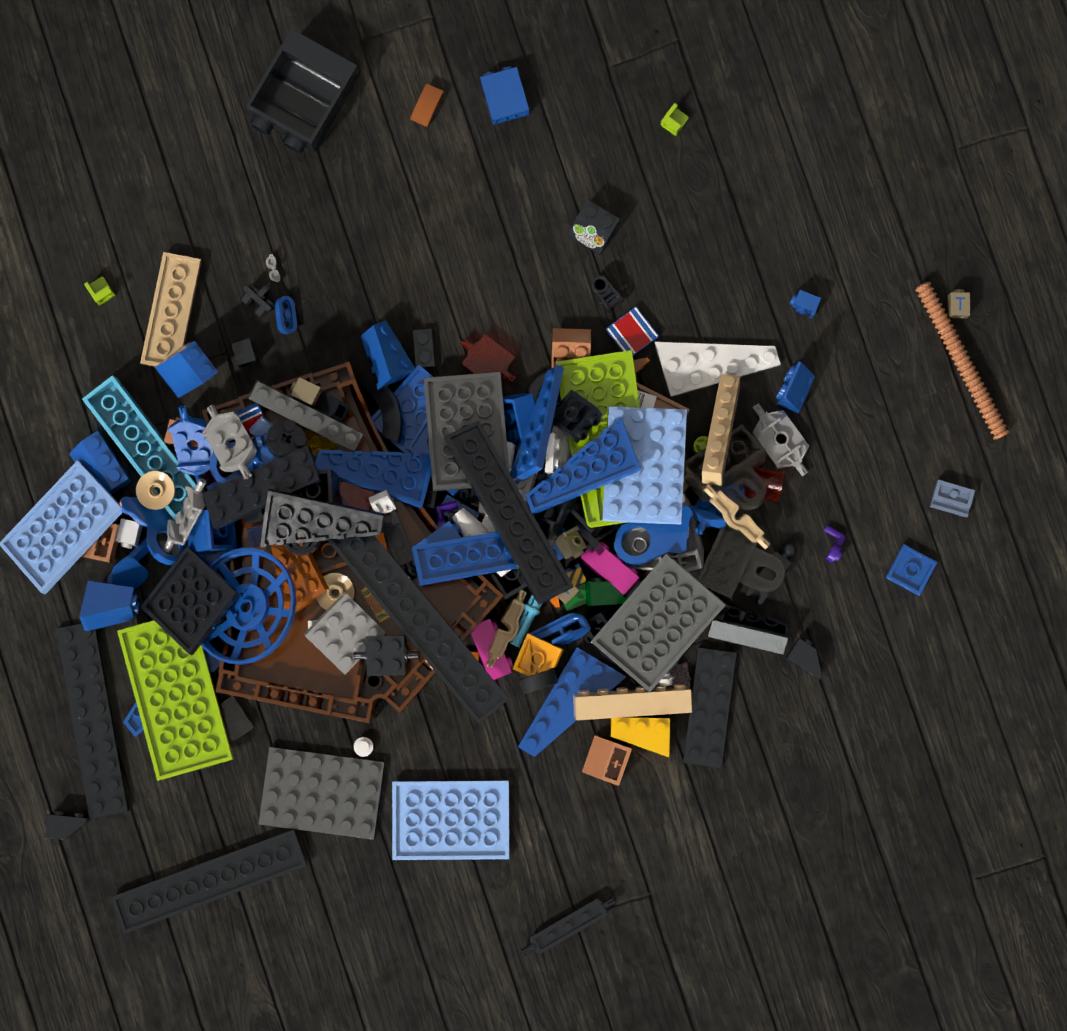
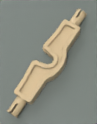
[703,484,770,549]
[485,590,527,668]

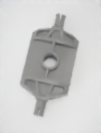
[752,403,809,476]
[202,405,257,479]
[163,478,207,552]

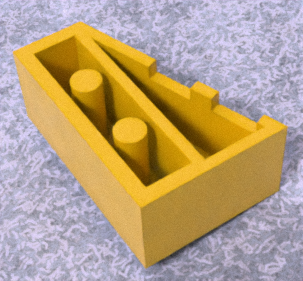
[610,717,670,757]

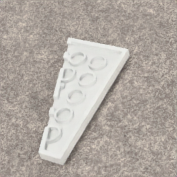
[654,342,780,397]

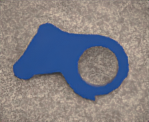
[210,432,281,484]
[119,497,188,565]
[613,506,693,565]

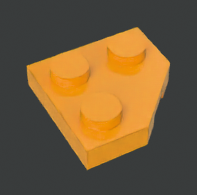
[513,633,563,676]

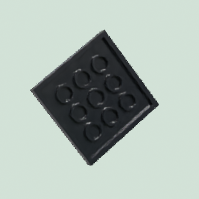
[141,546,240,655]

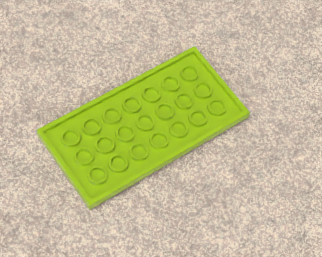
[117,621,233,781]

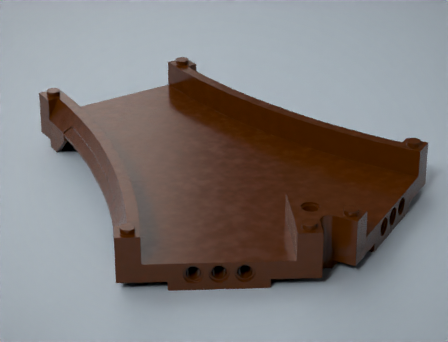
[202,362,504,723]

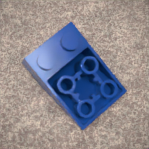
[776,361,815,413]

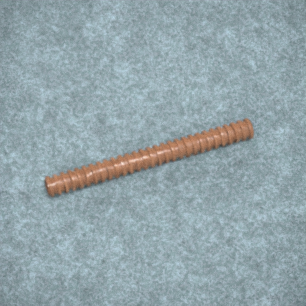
[915,282,1010,440]

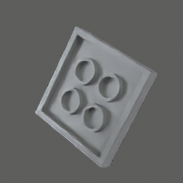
[303,592,386,674]

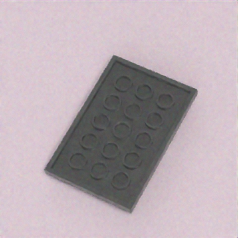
[424,372,510,491]
[591,553,726,692]
[259,747,385,840]

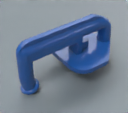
[107,538,166,589]
[530,613,591,645]

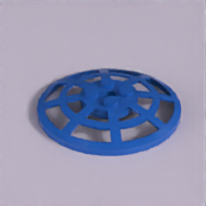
[201,548,296,665]

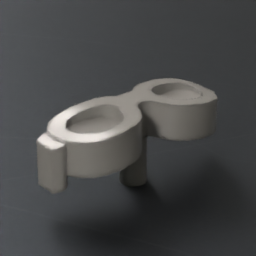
[266,254,280,283]

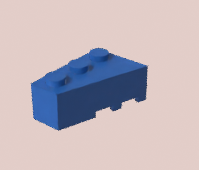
[361,321,415,389]

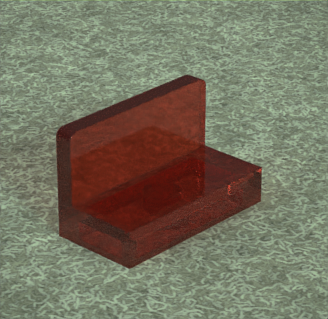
[742,466,784,502]

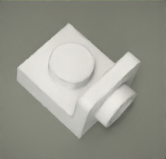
[369,490,396,514]

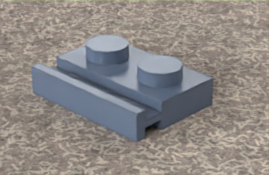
[930,480,975,518]

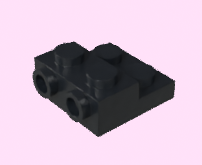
[552,389,603,443]

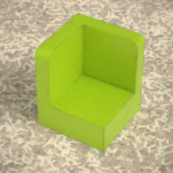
[661,103,689,136]
[84,277,115,306]

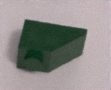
[585,578,627,606]

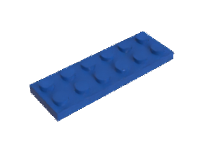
[412,532,517,586]

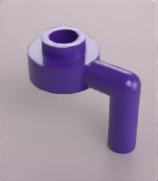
[435,501,458,528]
[824,525,846,563]

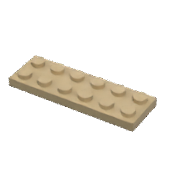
[140,252,202,367]

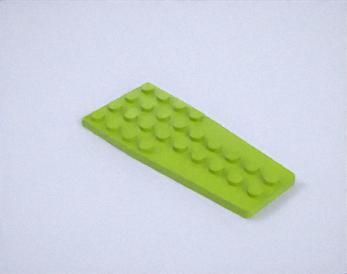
[556,350,640,528]

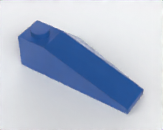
[503,393,536,459]

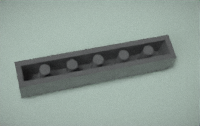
[248,380,363,451]

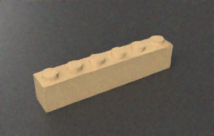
[702,374,740,486]
[573,684,692,720]

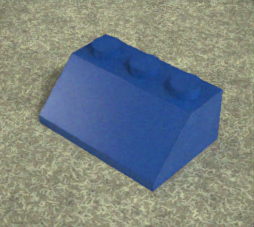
[69,431,132,495]

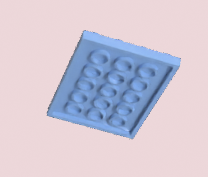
[603,407,687,525]
[0,460,123,594]
[392,781,509,860]

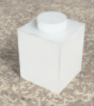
[116,519,143,549]

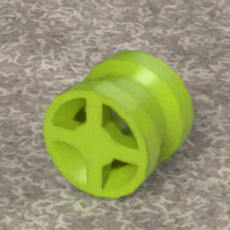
[693,436,708,457]

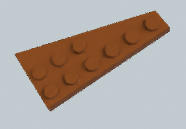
[271,543,329,618]

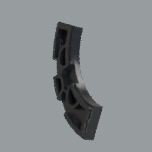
[361,373,403,443]

